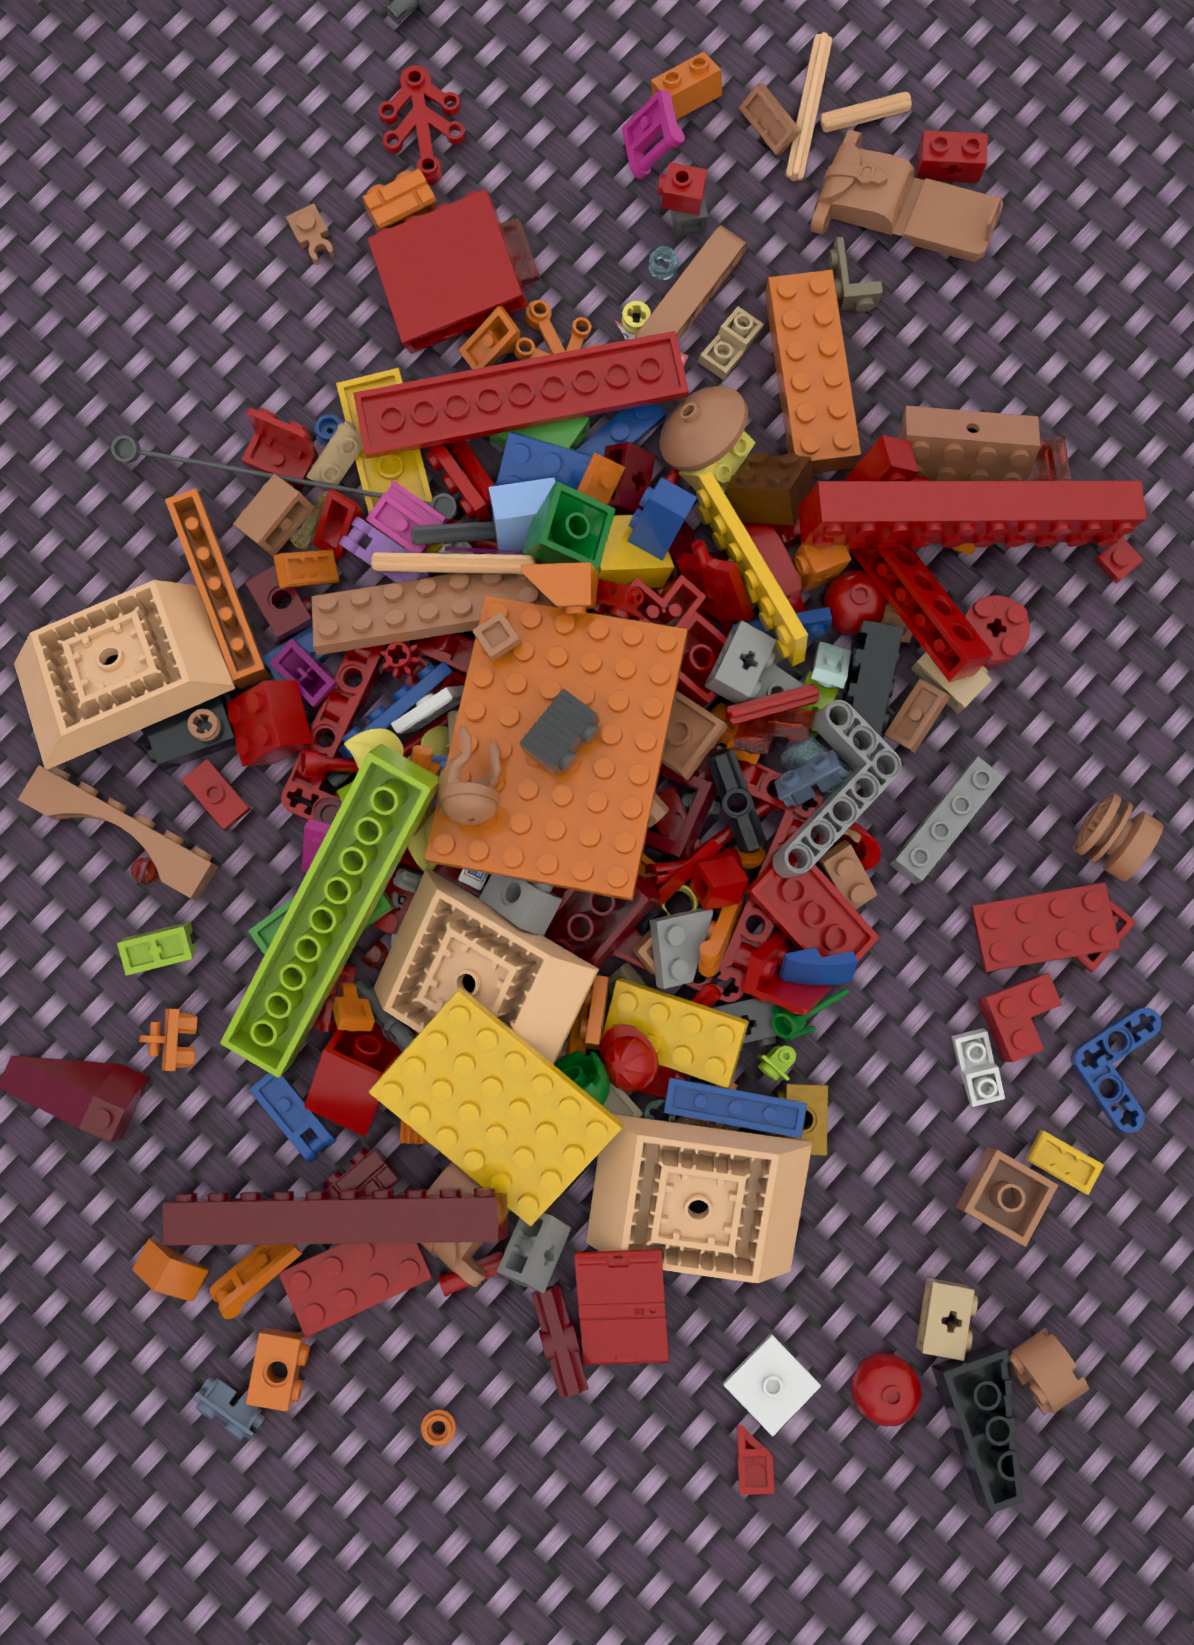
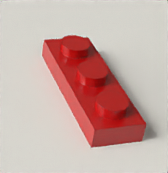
[425,444,491,522]

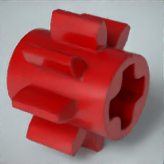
[380,641,423,680]

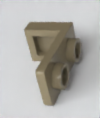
[828,237,883,312]

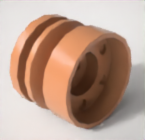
[1073,792,1164,882]

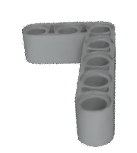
[773,700,902,878]

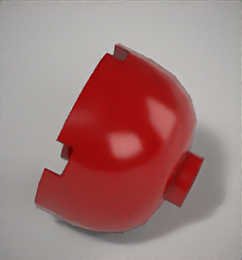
[823,569,889,636]
[850,1352,922,1427]

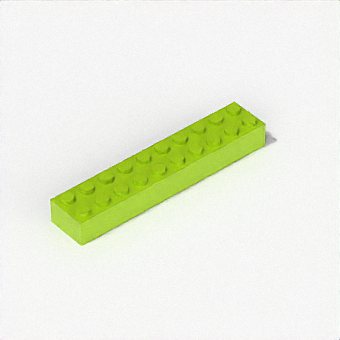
[220,744,439,1078]

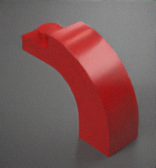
[742,523,806,613]

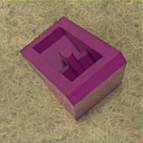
[270,638,337,708]

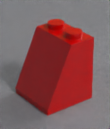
[304,1022,402,1137]

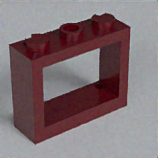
[644,763,717,860]

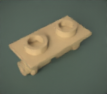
[306,420,363,485]

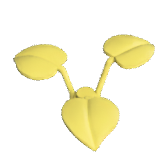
[344,726,449,872]

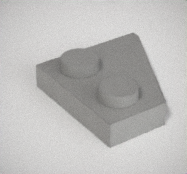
[650,908,713,989]

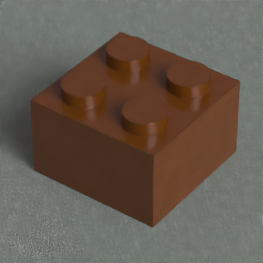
[726,452,814,526]

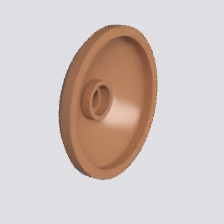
[659,386,748,471]

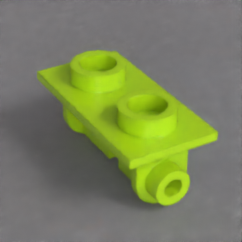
[755,1046,796,1081]

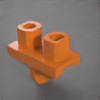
[139,1009,197,1071]

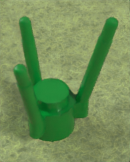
[772,988,849,1042]

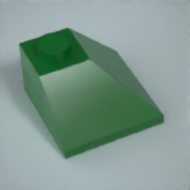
[522,481,616,570]

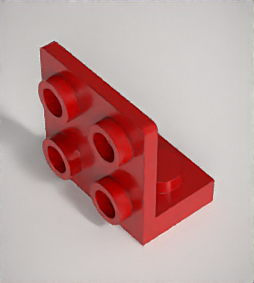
[743,931,832,1015]

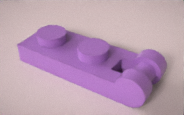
[338,516,432,583]

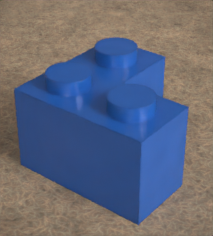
[628,477,697,560]

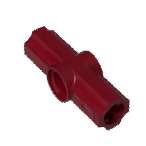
[531,1284,589,1398]

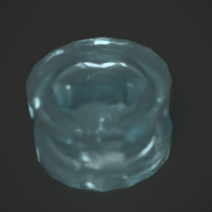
[649,246,678,280]

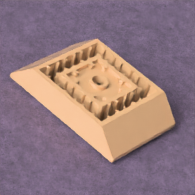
[14,580,235,770]
[374,869,599,1065]
[586,1114,812,1283]

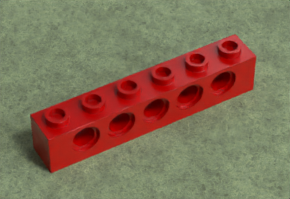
[848,544,994,682]

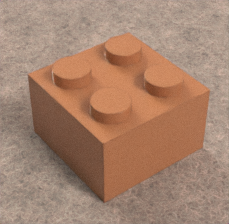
[956,1147,1059,1247]

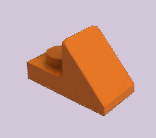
[459,306,520,370]

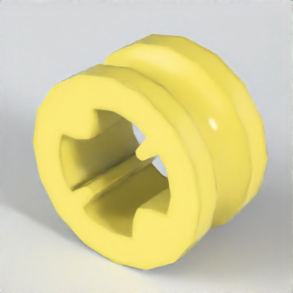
[622,301,651,335]

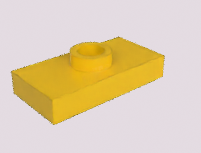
[1025,1130,1104,1195]

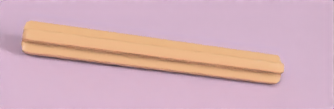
[786,32,832,182]
[371,552,536,574]

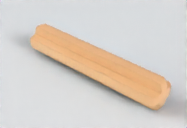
[820,91,912,133]

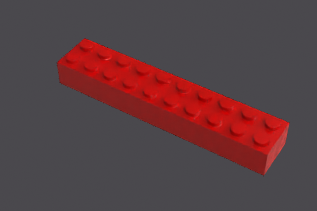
[798,481,1146,549]

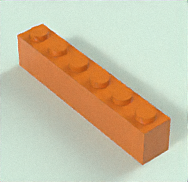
[165,488,270,689]

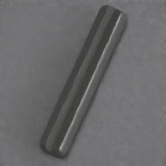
[410,521,497,545]

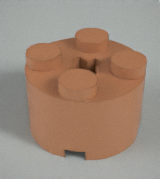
[1009,1328,1089,1416]

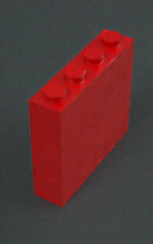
[368,189,529,354]

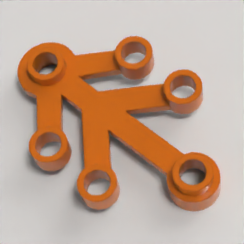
[514,300,598,360]

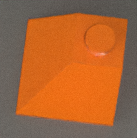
[521,562,599,615]

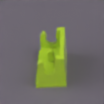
[117,921,197,976]

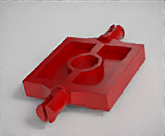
[676,540,754,636]

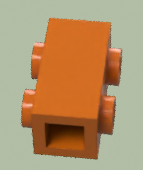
[650,52,722,120]

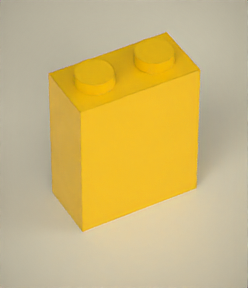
[598,515,674,588]

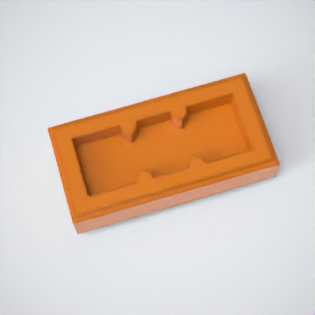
[273,550,339,589]

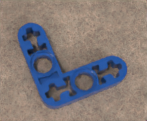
[1071,1008,1161,1133]

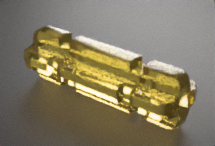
[289,491,328,550]

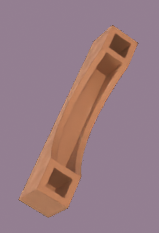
[18,765,219,901]

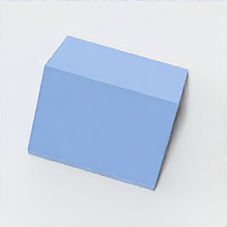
[488,477,555,551]

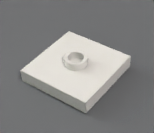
[391,686,464,734]
[723,1333,821,1436]

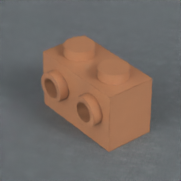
[233,473,314,557]

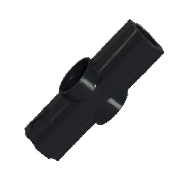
[705,747,767,852]

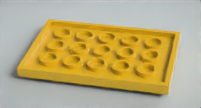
[369,987,623,1226]

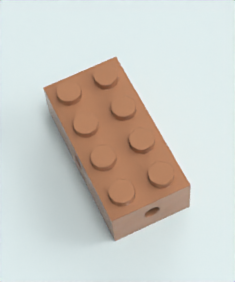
[897,406,1040,481]

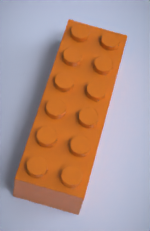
[765,270,861,473]

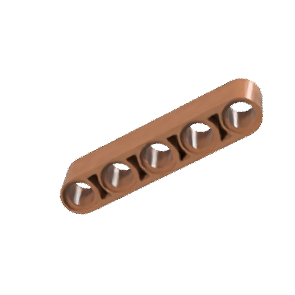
[635,225,748,341]

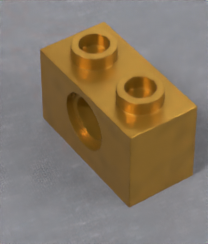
[776,1084,828,1155]

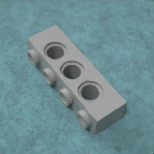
[889,757,1005,885]

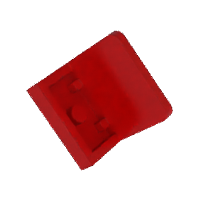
[241,408,319,489]

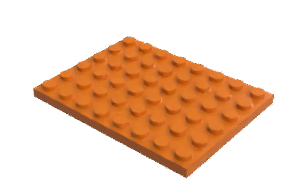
[424,596,688,901]

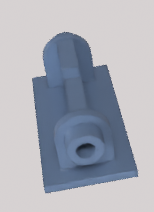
[774,749,847,808]
[194,1377,266,1441]

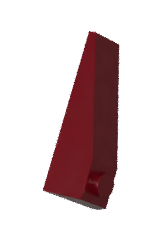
[0,1056,150,1142]

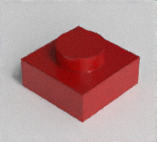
[1094,537,1144,584]

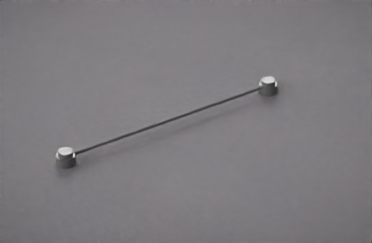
[111,435,458,520]

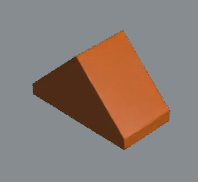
[132,1238,210,1302]

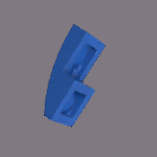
[779,947,858,985]

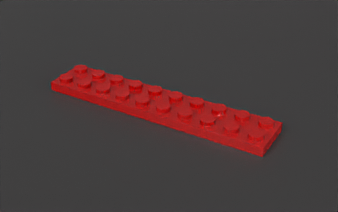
[353,331,689,459]

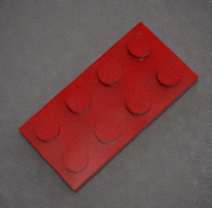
[745,853,880,986]
[970,882,1120,973]
[279,1243,433,1338]

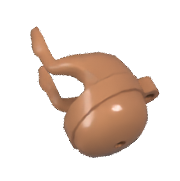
[438,725,501,825]

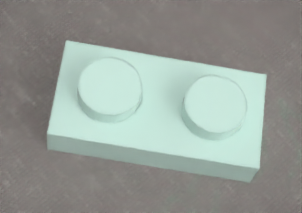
[811,641,851,688]

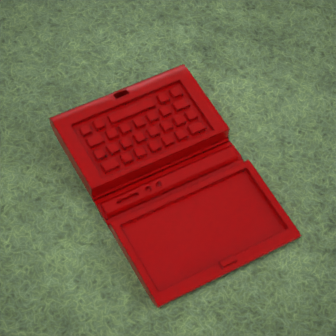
[575,1249,669,1365]

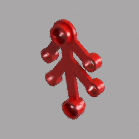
[378,65,465,185]

